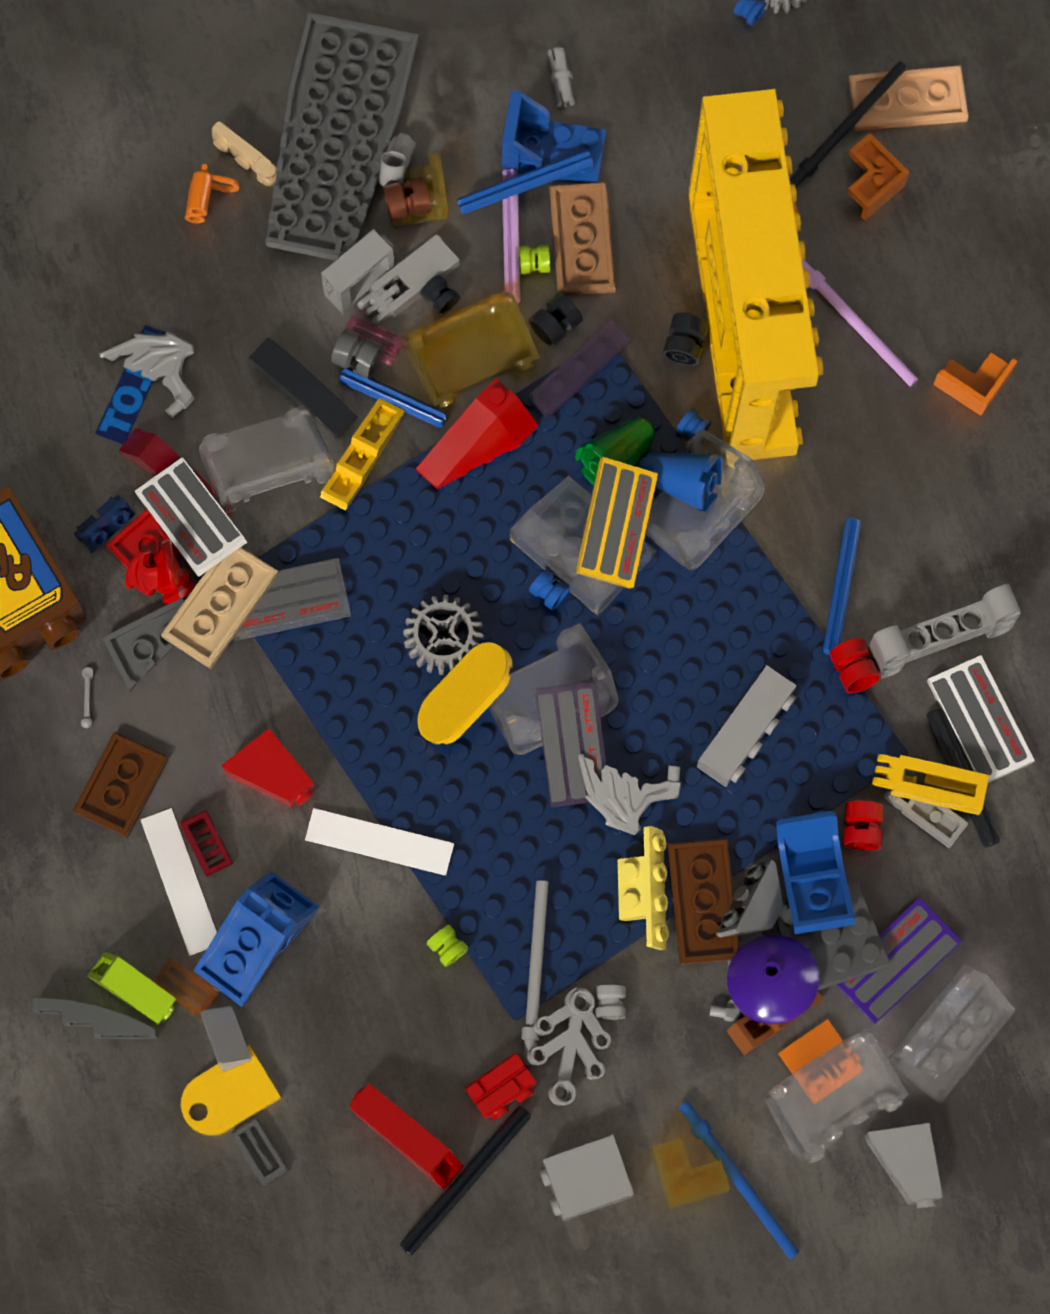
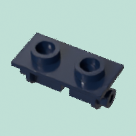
[74,495,135,553]

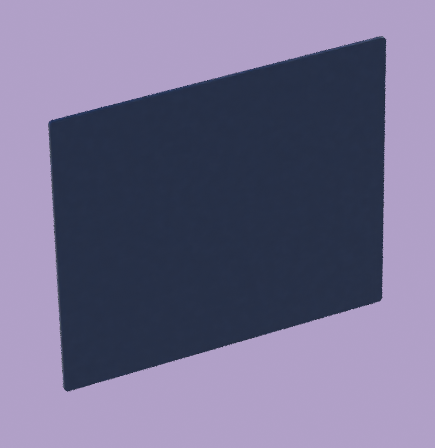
[249,338,909,1020]

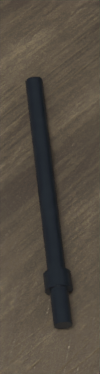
[789,61,907,188]

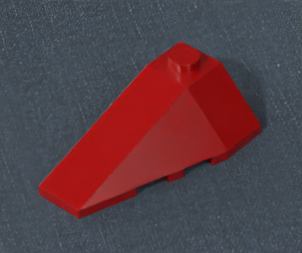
[416,378,539,489]

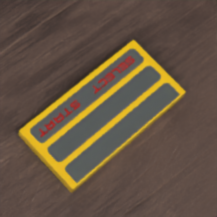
[575,457,658,589]

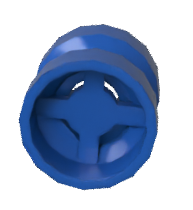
[529,569,570,610]

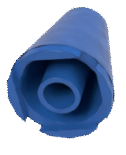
[638,452,723,512]

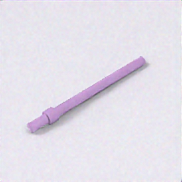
[801,259,918,387]

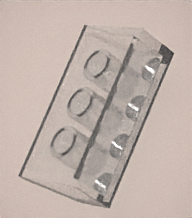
[888,964,1016,1104]

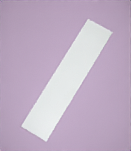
[140,808,217,956]
[305,808,454,876]

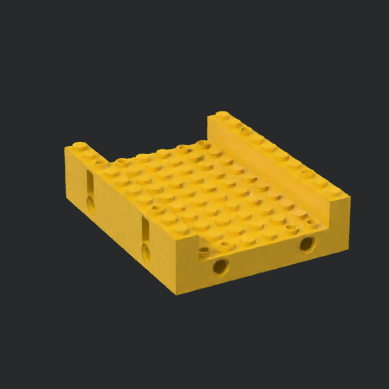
[688,89,823,463]

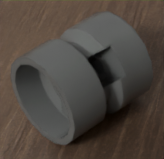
[331,328,384,379]

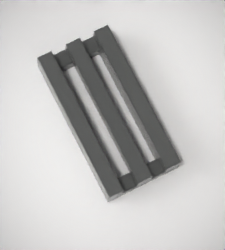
[230,1117,289,1187]

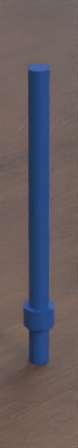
[678,1101,800,1259]

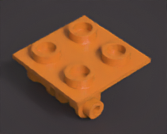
[778,1019,863,1104]

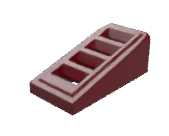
[179,809,233,877]

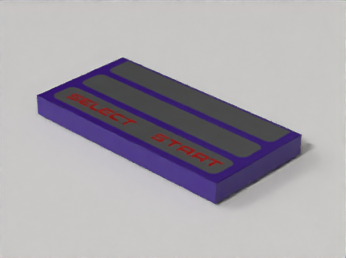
[836,897,962,1025]

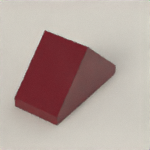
[119,428,181,476]

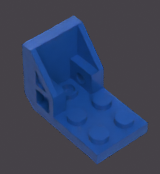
[502,91,606,184]
[194,872,320,1007]

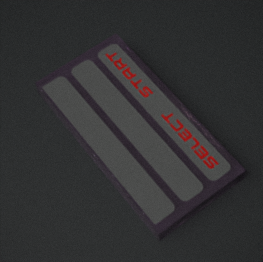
[535,680,606,808]

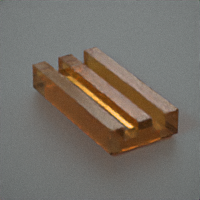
[151,957,219,1019]

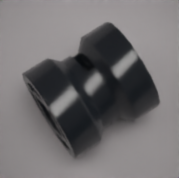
[420,275,460,315]

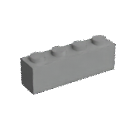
[697,666,797,787]

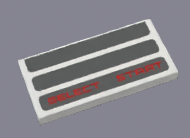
[135,457,247,577]
[927,655,1035,783]

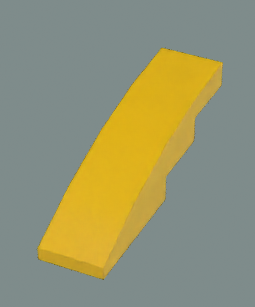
[320,398,405,511]

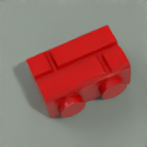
[465,1053,537,1121]

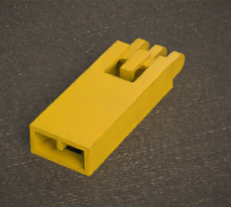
[872,754,989,815]

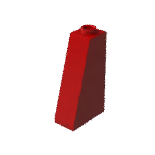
[348,1083,464,1190]

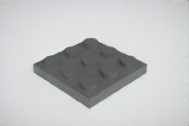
[775,882,890,990]

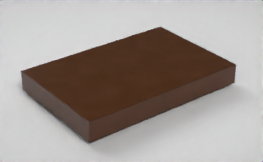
[73,732,168,838]

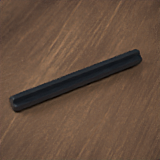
[927,708,1000,848]

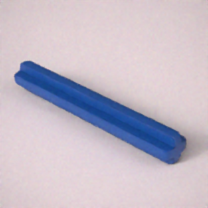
[340,368,447,428]

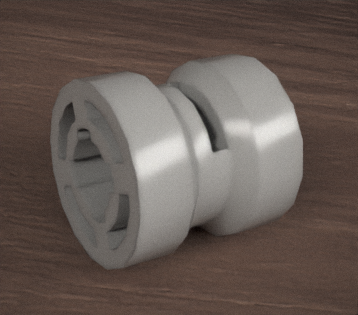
[595,985,626,1020]

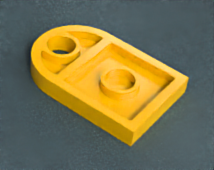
[181,1045,281,1136]

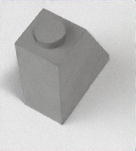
[865,1123,943,1209]

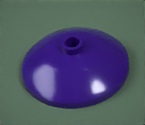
[727,935,819,1024]

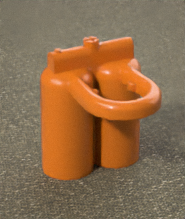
[185,164,240,223]

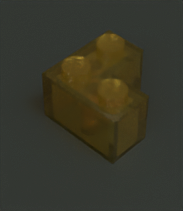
[650,1138,730,1211]

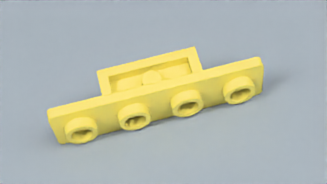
[618,826,669,950]

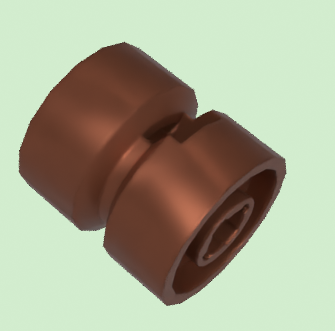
[383,176,431,222]

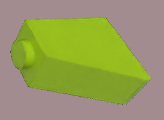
[87,951,176,1024]

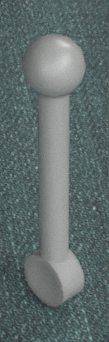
[81,667,94,728]

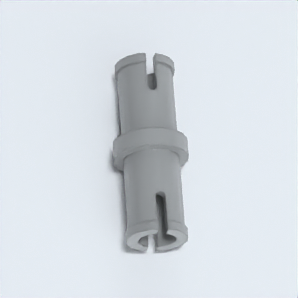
[547,48,575,108]

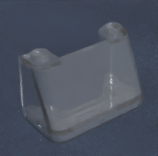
[199,408,335,513]
[645,429,765,570]
[488,623,618,755]

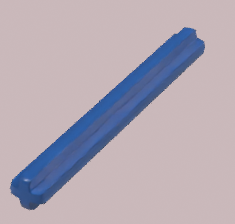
[457,150,593,214]
[823,517,861,655]

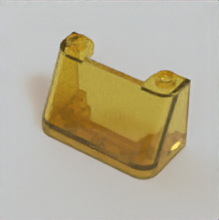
[400,291,540,408]

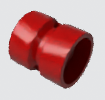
[829,638,881,694]
[843,801,884,851]

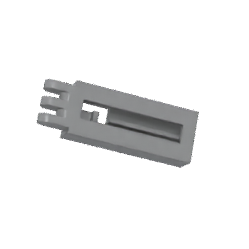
[357,234,460,327]

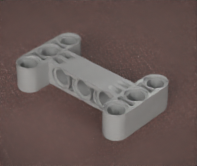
[868,584,1021,679]

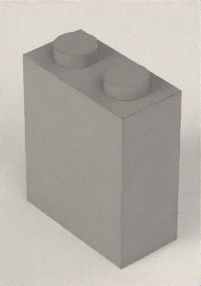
[539,1135,634,1221]

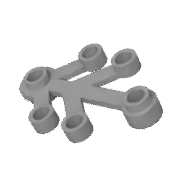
[527,987,611,1106]

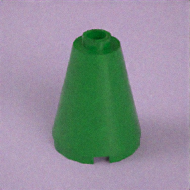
[575,417,655,485]

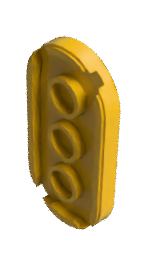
[418,642,512,745]

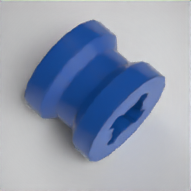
[733,0,767,27]
[676,408,712,445]

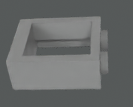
[321,229,395,314]

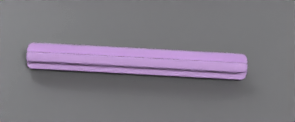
[502,169,520,305]

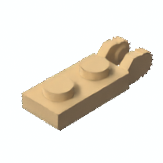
[211,121,277,187]

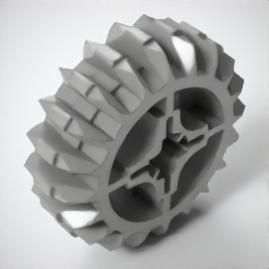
[403,595,484,675]

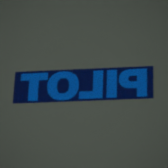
[95,324,166,444]

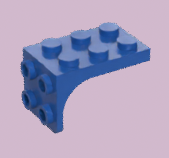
[776,811,855,934]

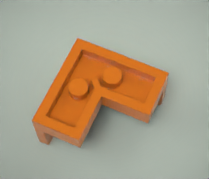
[847,133,910,220]
[933,353,1018,416]

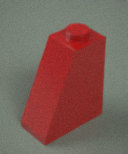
[221,729,315,808]

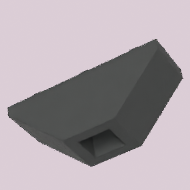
[716,859,783,938]

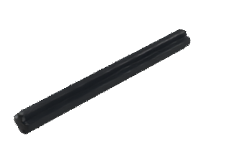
[400,1106,531,1255]

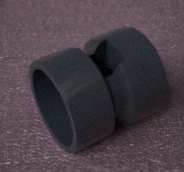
[528,293,583,348]
[663,313,709,366]

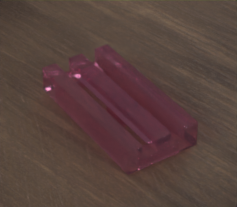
[346,315,404,367]

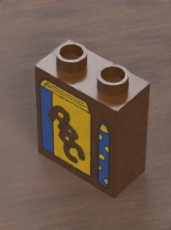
[0,486,87,680]

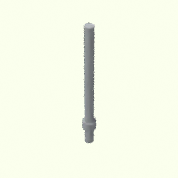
[521,881,548,1065]

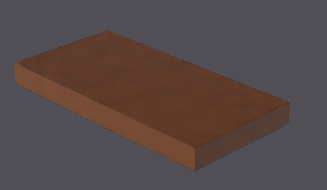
[667,838,740,965]

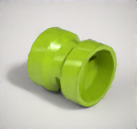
[519,244,550,274]
[426,925,469,967]

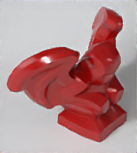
[125,539,197,606]

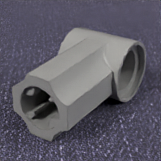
[379,133,416,186]

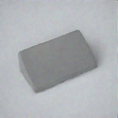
[200,1006,252,1072]

